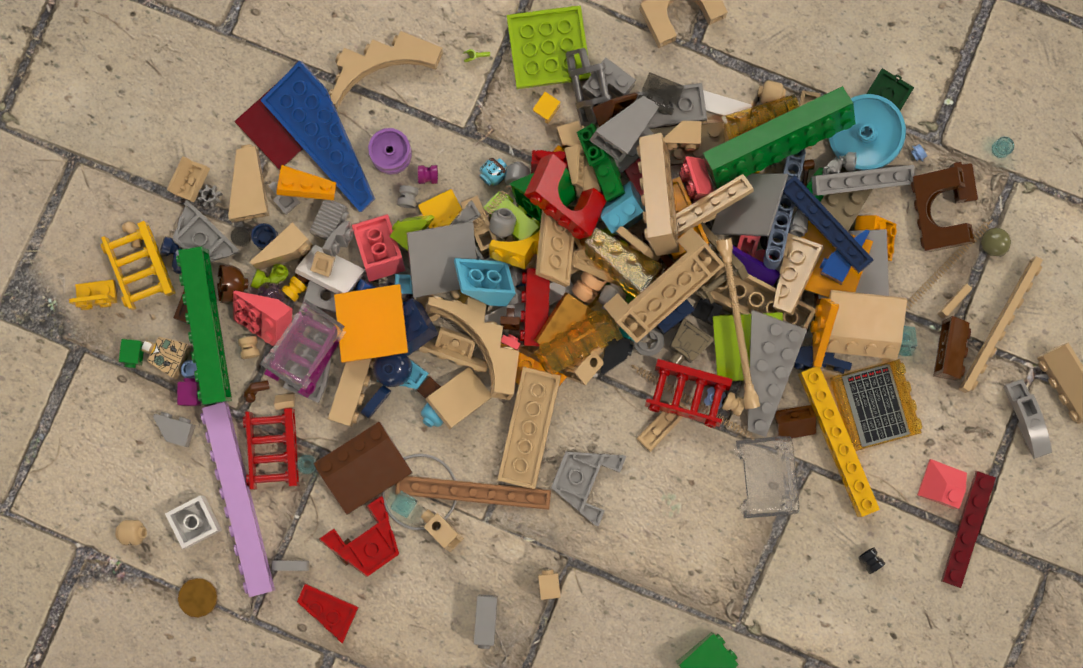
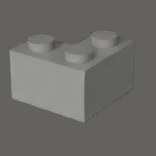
[582,57,636,99]

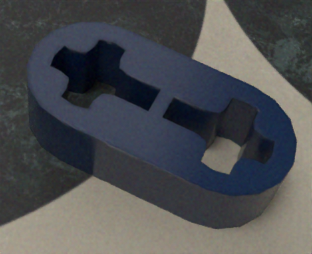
[361,385,391,419]

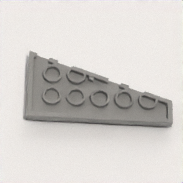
[748,309,807,437]

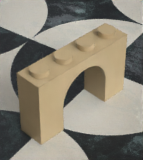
[639,0,728,48]

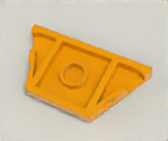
[810,298,839,367]

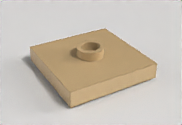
[616,226,660,262]

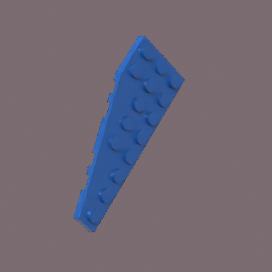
[261,61,375,212]

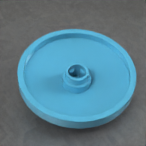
[829,94,906,170]

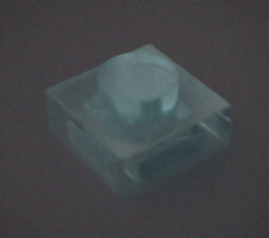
[390,491,417,518]

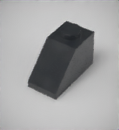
[600,335,633,375]

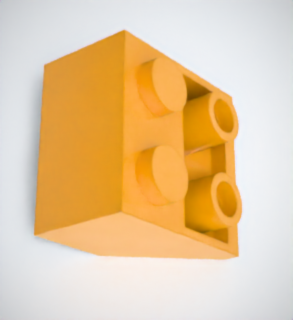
[854,215,897,261]

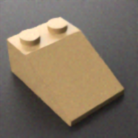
[250,222,313,270]

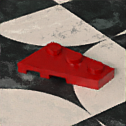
[297,583,359,644]

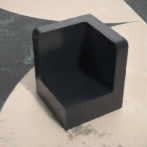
[692,298,723,325]

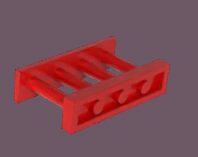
[645,359,733,428]
[243,408,300,490]

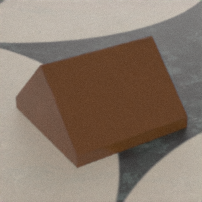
[593,93,638,127]

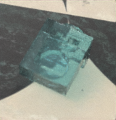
[898,326,918,356]

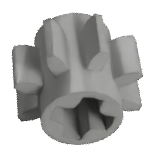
[198,184,223,209]

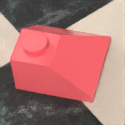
[917,459,967,509]

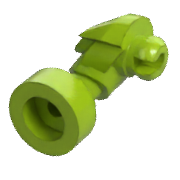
[250,264,288,289]

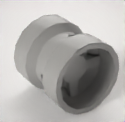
[397,185,419,208]

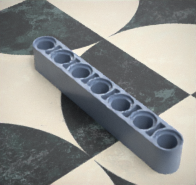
[763,149,806,269]

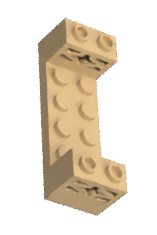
[604,227,725,343]

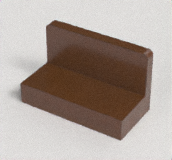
[949,162,978,204]
[774,405,816,441]

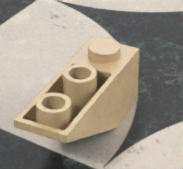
[460,195,497,255]

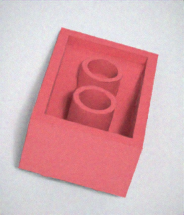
[352,214,406,282]

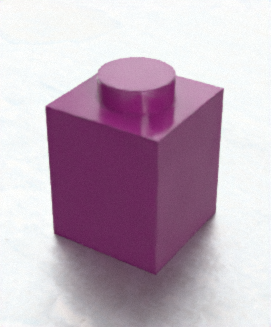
[177,378,201,406]

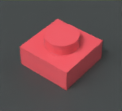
[501,334,521,351]

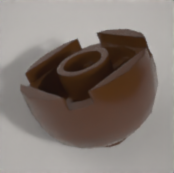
[217,265,248,303]

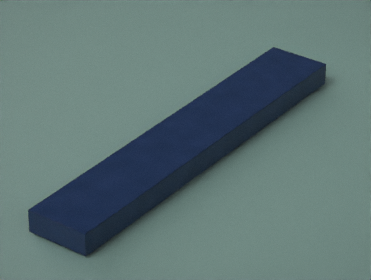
[783,175,874,274]

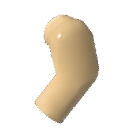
[122,221,142,248]

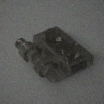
[637,72,684,116]

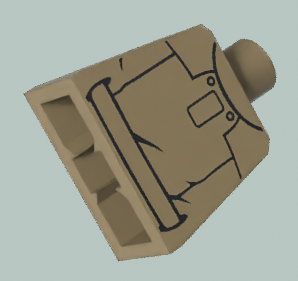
[669,318,714,365]

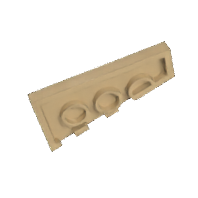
[773,233,824,316]

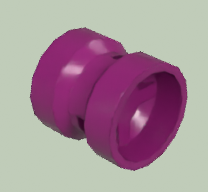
[418,165,438,184]

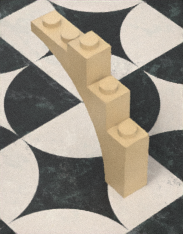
[329,31,443,109]
[425,296,519,400]

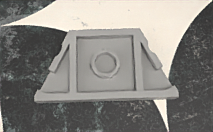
[173,200,240,262]

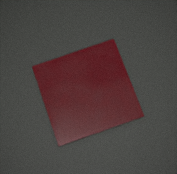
[234,83,303,170]

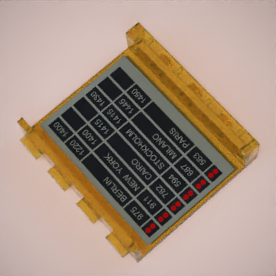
[830,359,922,451]

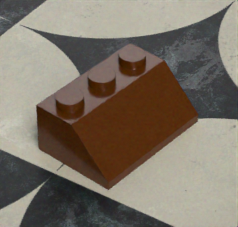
[933,316,971,381]

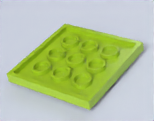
[507,5,591,89]

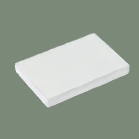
[295,245,365,294]

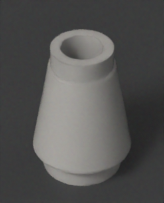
[789,208,808,237]

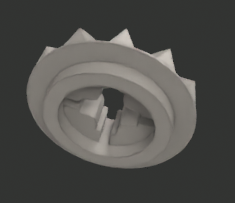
[633,327,664,356]

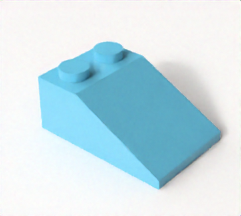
[454,258,516,307]

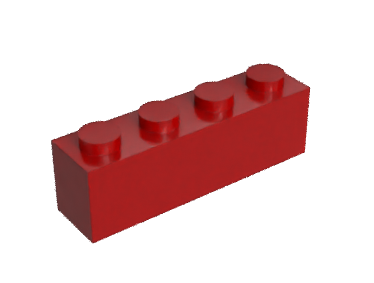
[520,268,550,346]

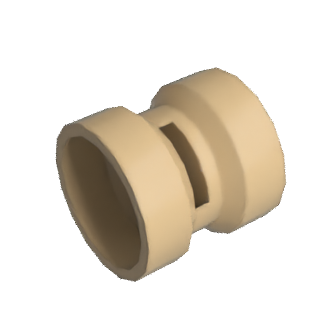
[238,336,260,359]
[721,391,744,417]

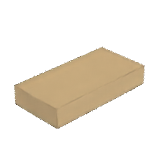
[937,284,972,318]

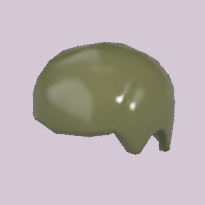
[981,228,1011,257]

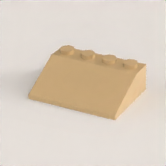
[826,290,907,359]

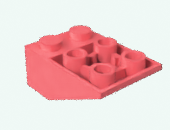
[679,156,714,204]
[233,291,292,348]

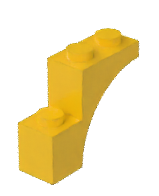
[489,230,540,269]

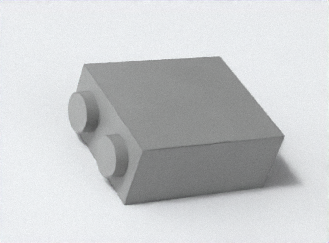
[474,594,498,649]

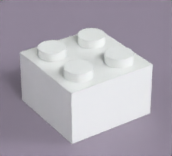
[165,495,222,549]

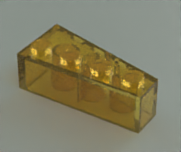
[721,94,799,141]
[585,228,662,298]
[535,311,623,375]

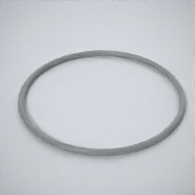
[382,454,457,530]

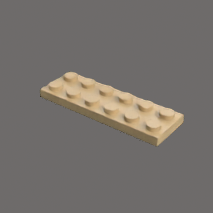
[498,367,561,489]

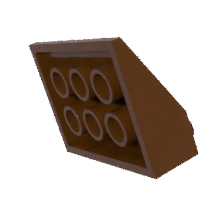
[313,421,413,515]

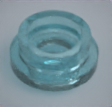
[297,455,316,474]

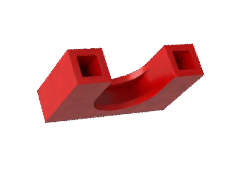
[524,154,606,239]

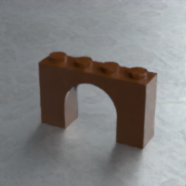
[911,166,975,252]

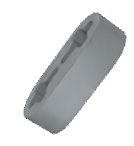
[272,560,309,571]

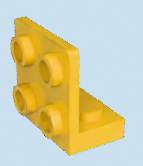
[418,189,462,229]
[69,280,117,310]

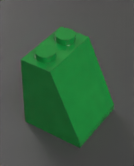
[510,168,577,223]
[676,632,739,668]

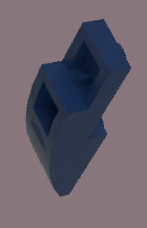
[794,346,852,374]

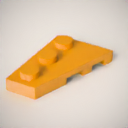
[277,165,336,200]

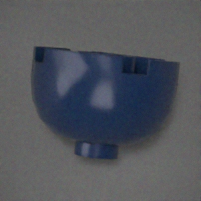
[373,354,412,387]

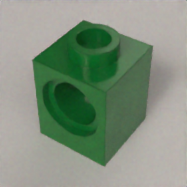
[119,339,144,368]

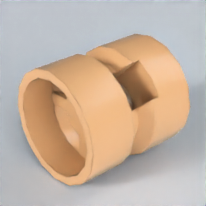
[572,272,607,303]

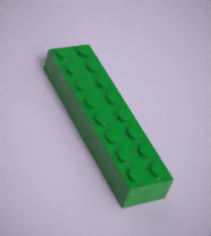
[703,86,856,189]
[176,246,232,405]

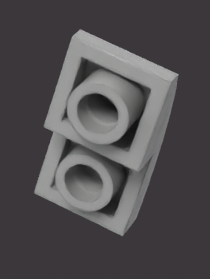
[322,221,354,257]

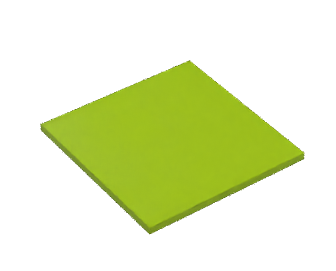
[713,312,783,381]

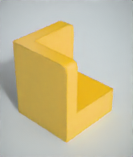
[533,92,561,124]

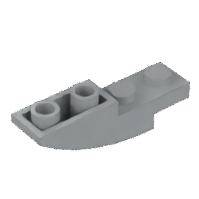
[1003,379,1052,459]

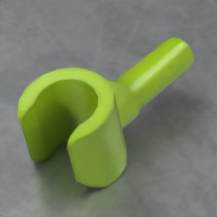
[463,49,490,62]

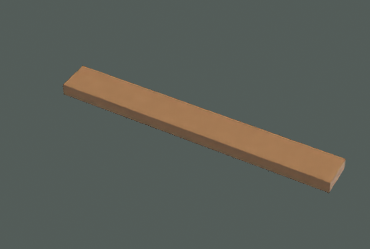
[395,476,551,510]

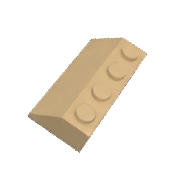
[1037,342,1083,424]

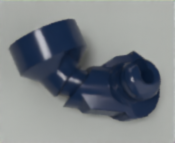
[160,236,182,274]

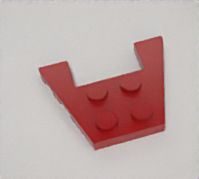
[319,496,399,577]

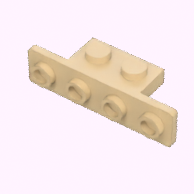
[418,327,488,372]

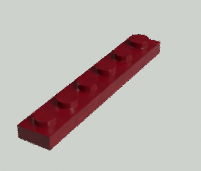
[941,471,996,588]

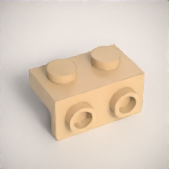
[167,156,210,203]

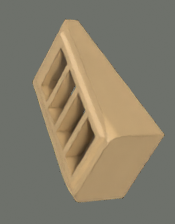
[565,144,585,188]

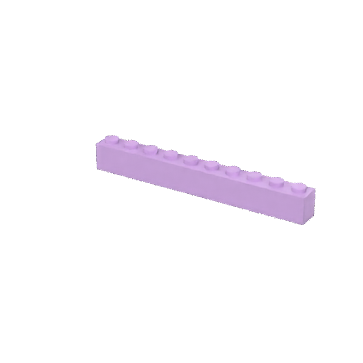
[201,402,275,597]

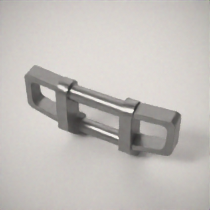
[566,48,612,126]

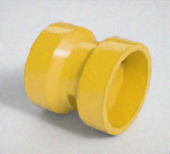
[281,275,307,302]

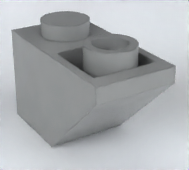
[153,412,195,447]

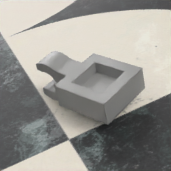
[269,181,300,215]

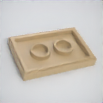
[425,367,492,430]

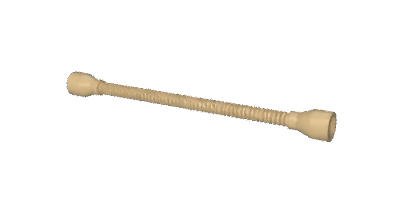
[716,238,760,409]

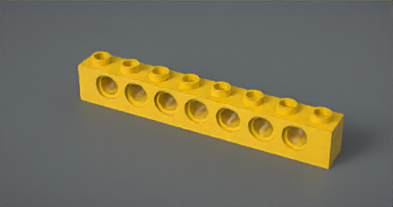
[798,367,880,517]

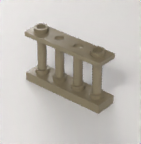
[668,222,749,304]

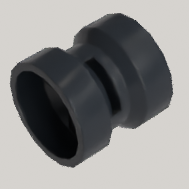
[858,547,886,574]

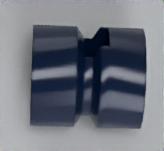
[251,223,279,251]

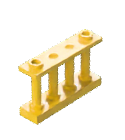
[101,221,176,310]

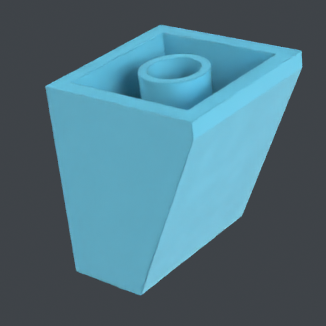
[601,181,646,234]

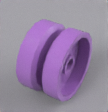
[368,128,412,175]

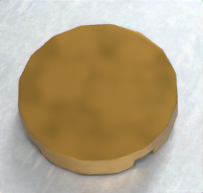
[178,578,218,618]

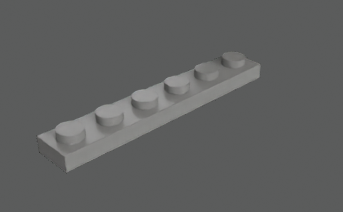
[812,165,915,195]

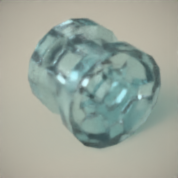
[991,136,1015,158]

